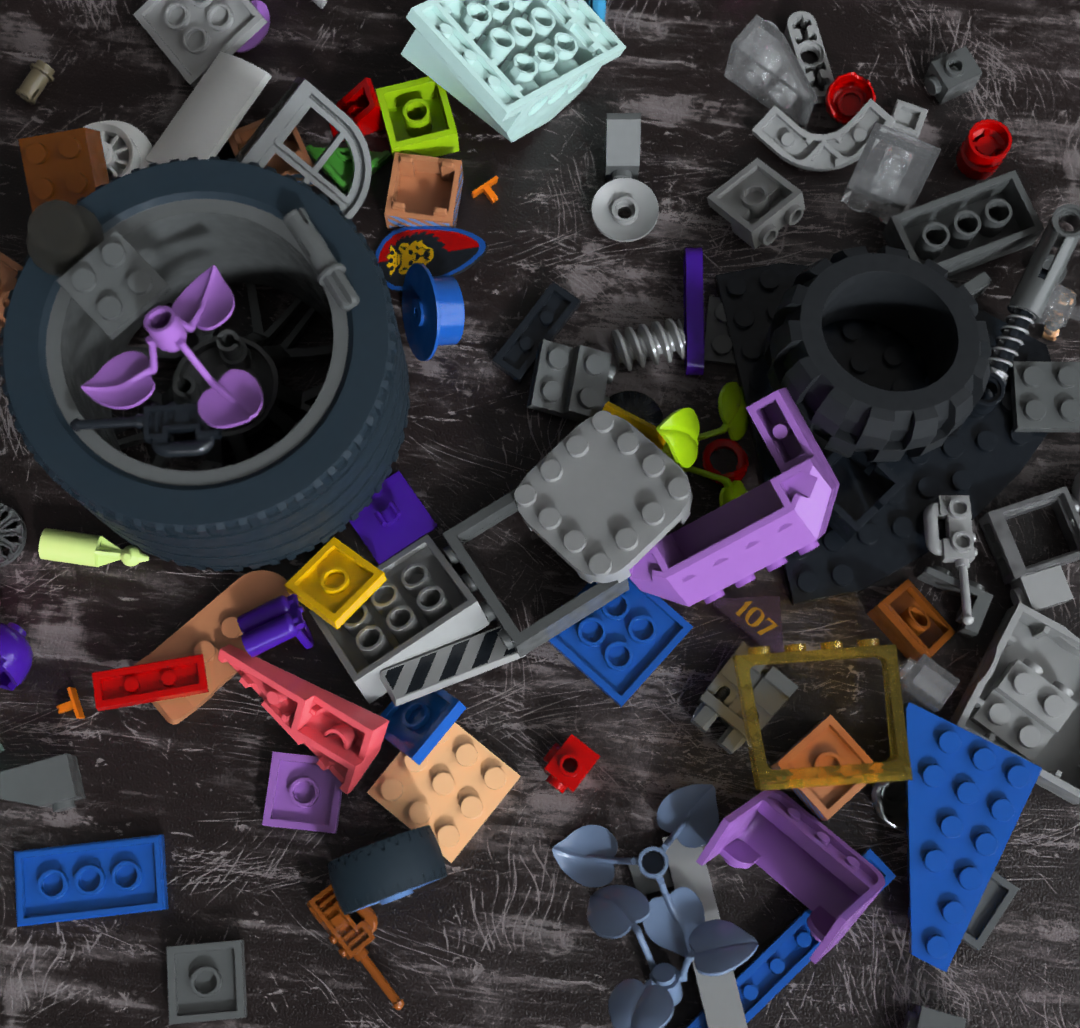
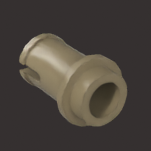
[15,60,55,105]

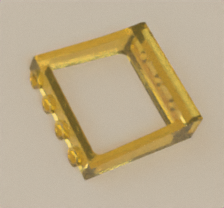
[733,638,913,791]

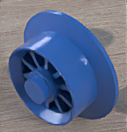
[402,263,465,361]

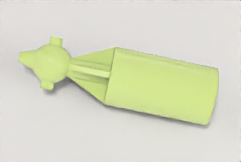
[39,528,149,567]

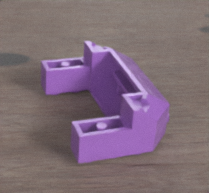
[629,387,840,607]

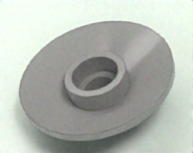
[591,178,659,242]

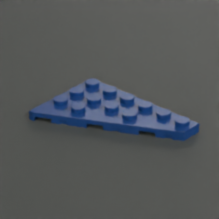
[904,702,1042,972]

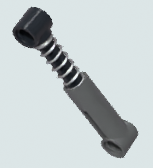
[972,204,1080,414]

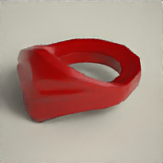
[702,439,749,487]

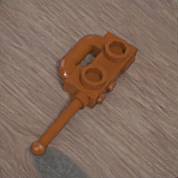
[306,884,404,1010]

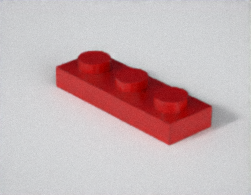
[92,654,209,711]

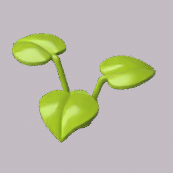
[656,382,749,507]

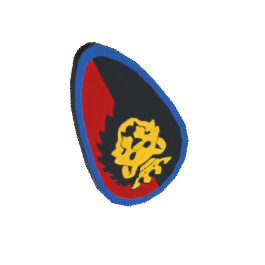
[375,226,488,292]

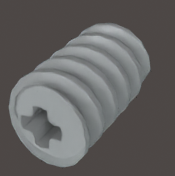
[611,318,686,371]

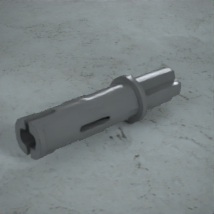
[283,208,360,311]

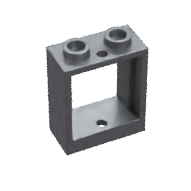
[978,486,1080,585]

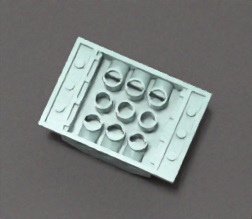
[401,0,626,143]

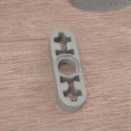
[785,11,834,104]

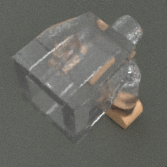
[1037,283,1080,341]

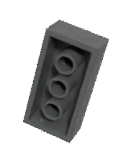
[882,170,1044,278]

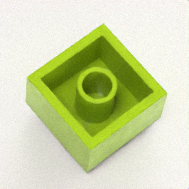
[376,76,460,160]

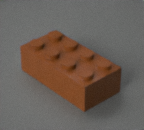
[18,127,110,239]

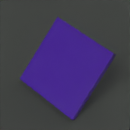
[349,471,438,565]

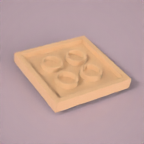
[367,723,521,863]

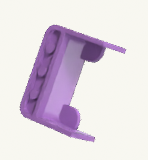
[696,788,885,964]

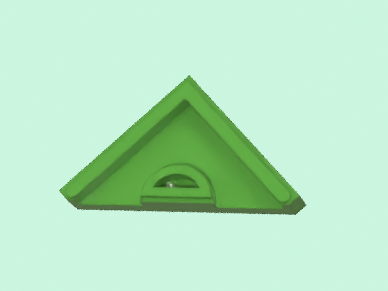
[305,145,392,195]

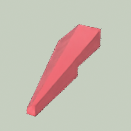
[218,644,389,794]

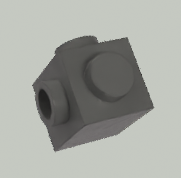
[924,46,983,105]

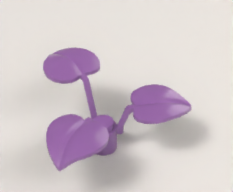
[81,265,263,428]

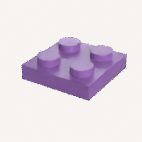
[262,752,342,834]

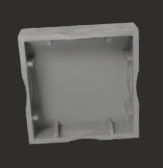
[949,602,1080,805]

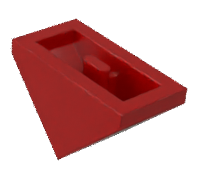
[329,77,385,142]

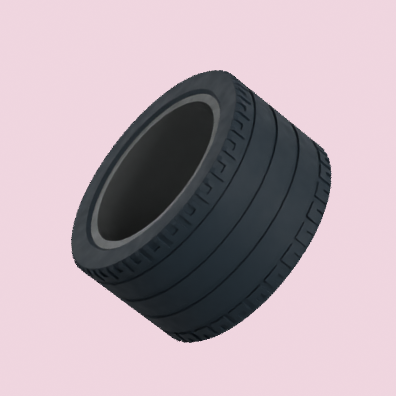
[0,157,410,572]

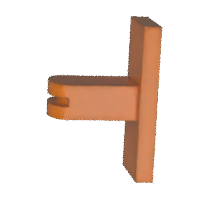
[472,175,498,204]
[56,687,85,719]

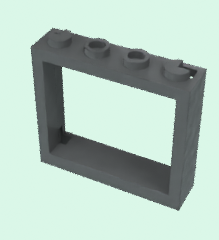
[442,488,630,658]

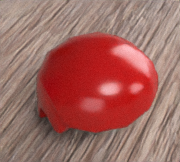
[824,72,876,125]

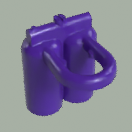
[237,594,314,657]

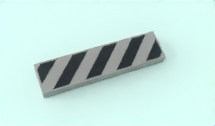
[380,626,526,707]

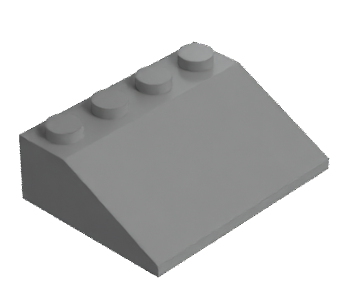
[309,534,490,704]

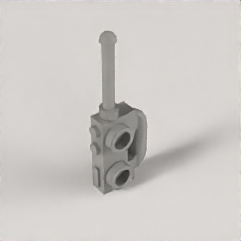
[923,495,977,625]

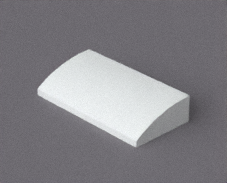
[145,51,272,165]

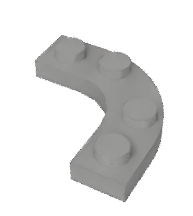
[752,99,896,171]

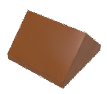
[867,579,956,668]

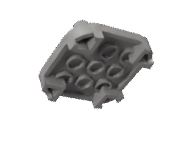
[514,411,693,584]

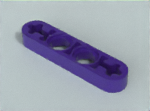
[683,247,704,375]

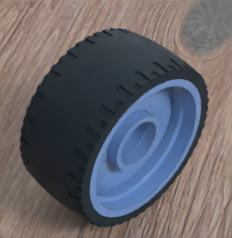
[327,825,447,915]

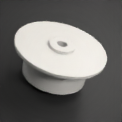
[83,120,153,182]

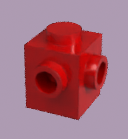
[543,734,600,794]

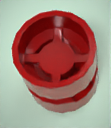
[956,119,1012,180]

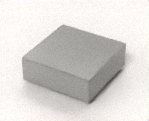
[887,99,928,143]

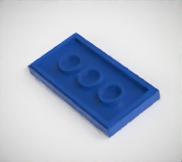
[14,834,169,927]

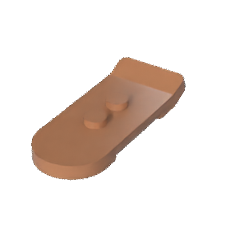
[133,570,291,725]

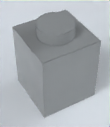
[1010,565,1073,612]

